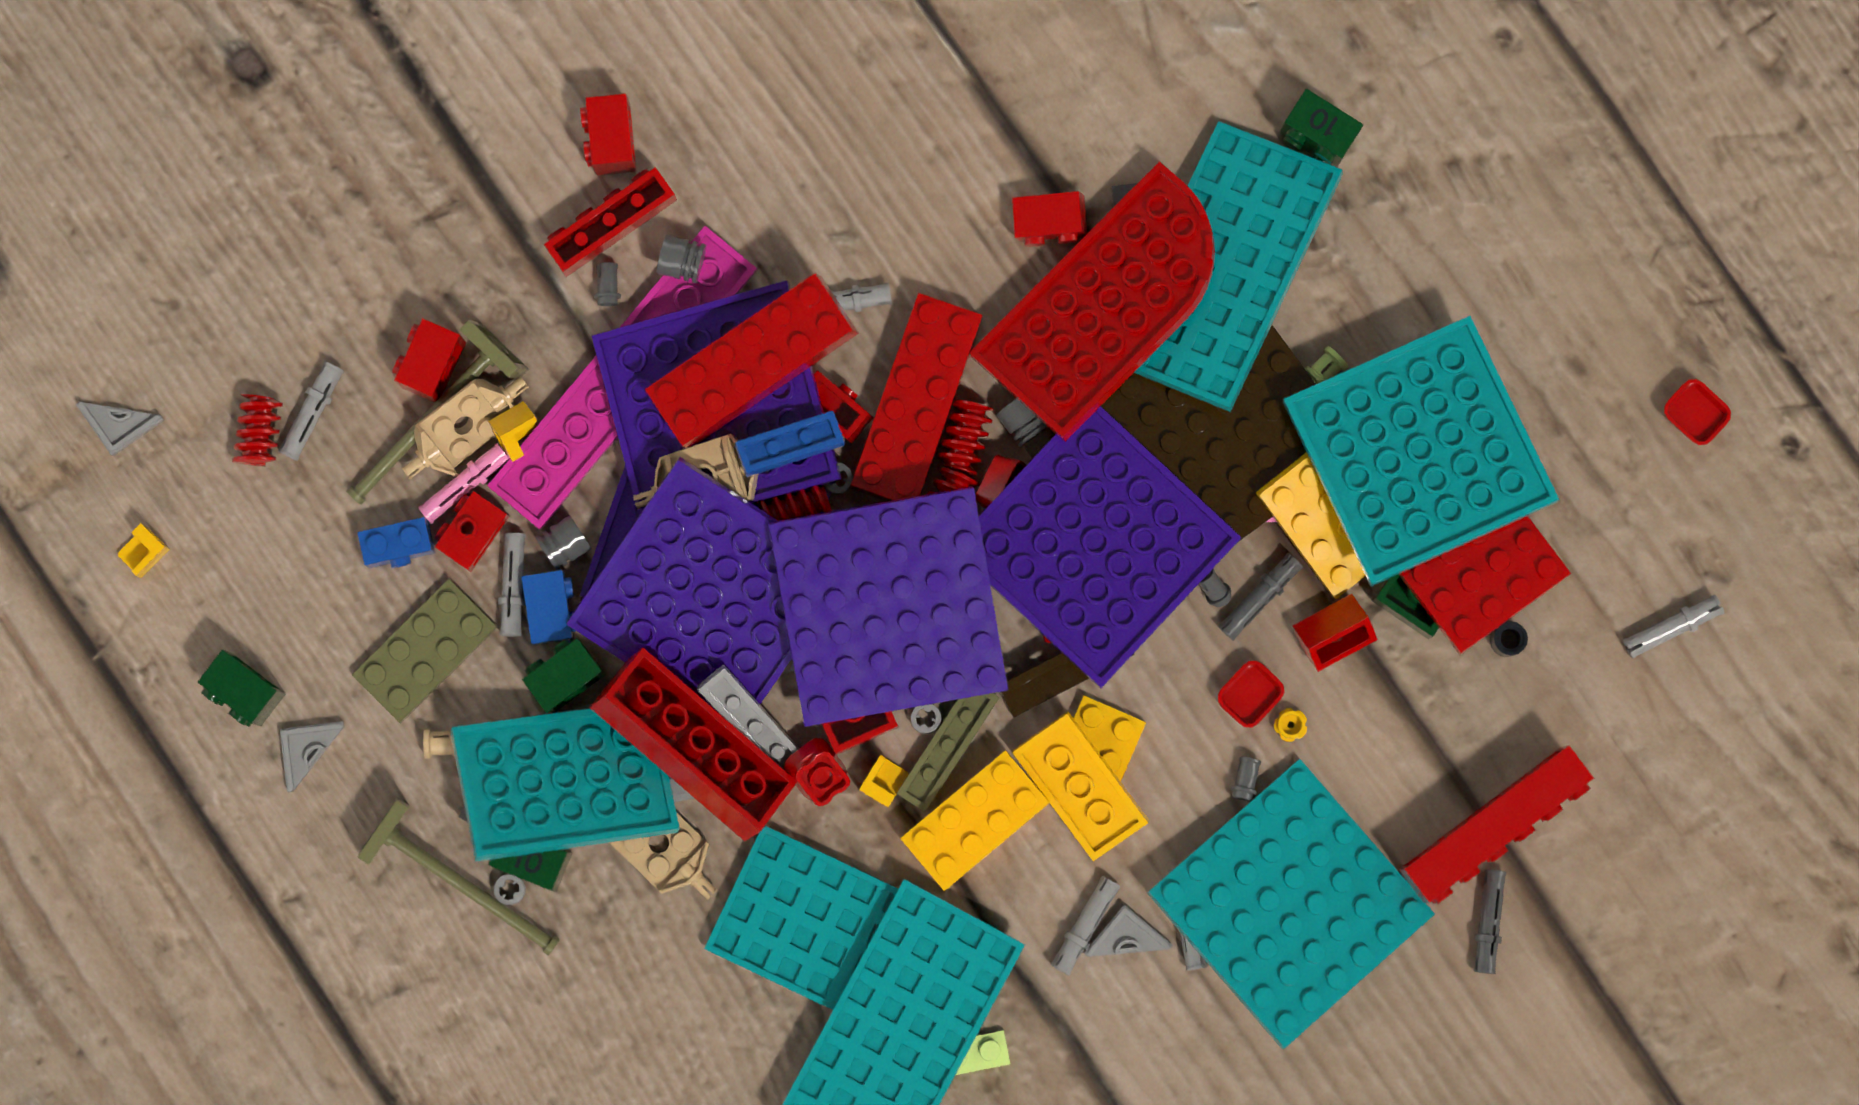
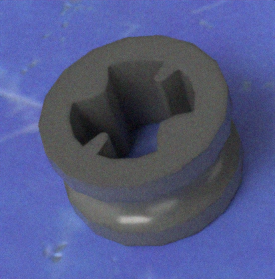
[823,463,853,494]

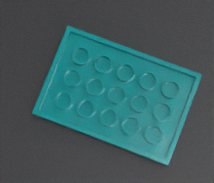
[450,708,680,862]

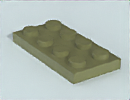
[352,579,498,723]

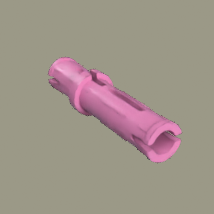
[418,443,510,524]

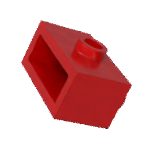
[1012,191,1087,247]
[814,370,874,443]
[434,491,510,572]
[1292,594,1378,672]

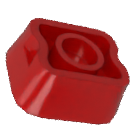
[1664,379,1731,445]
[975,455,1027,508]
[1218,661,1284,728]
[784,738,850,806]

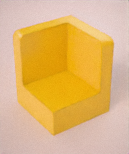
[488,401,537,462]
[118,523,170,578]
[859,755,909,808]

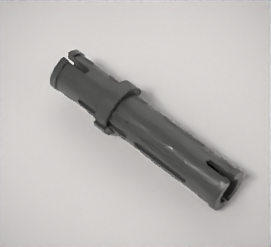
[1217,553,1303,641]
[1473,869,1506,974]

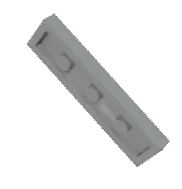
[697,664,799,770]

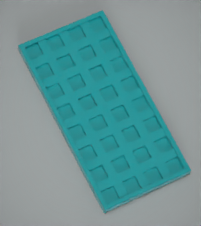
[1134,121,1343,412]
[704,826,898,1010]
[782,879,1025,1105]

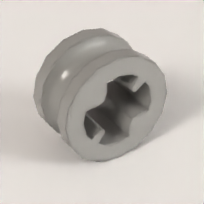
[911,704,941,734]
[494,874,526,905]

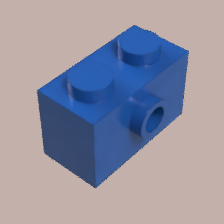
[357,517,435,568]
[521,570,576,646]

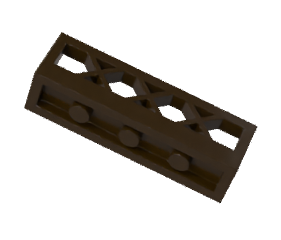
[1000,653,1135,718]

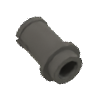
[594,263,621,306]
[1199,568,1232,607]
[1230,757,1261,801]

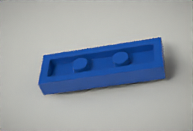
[735,411,844,477]

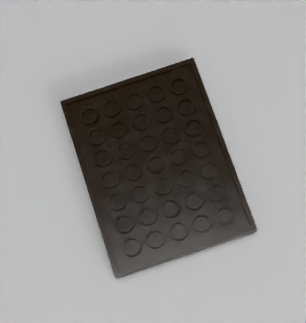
[1023,325,1316,543]

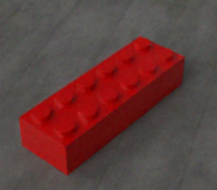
[645,273,859,448]
[851,293,983,501]
[590,648,797,841]
[1398,745,1594,904]

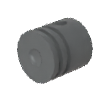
[656,234,707,284]
[996,399,1048,448]
[535,515,592,571]

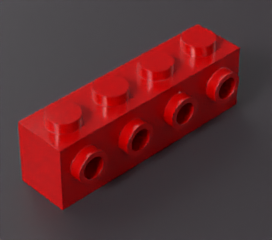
[544,167,677,277]

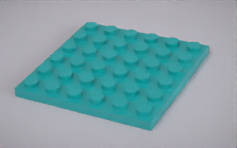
[1283,316,1560,586]
[1147,759,1435,1050]

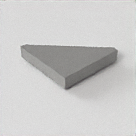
[76,401,165,456]
[280,721,345,792]
[1084,905,1173,957]

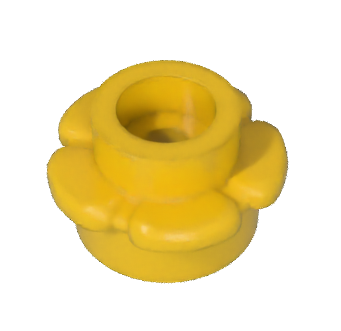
[1274,708,1307,742]

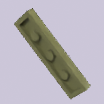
[897,693,1000,812]

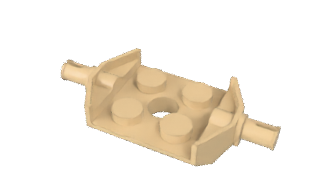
[402,376,529,480]
[633,434,759,509]
[610,812,717,900]

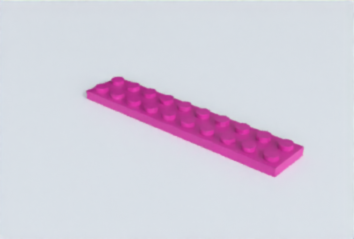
[487,226,757,530]

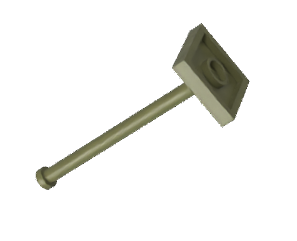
[347,320,529,505]
[357,797,560,956]

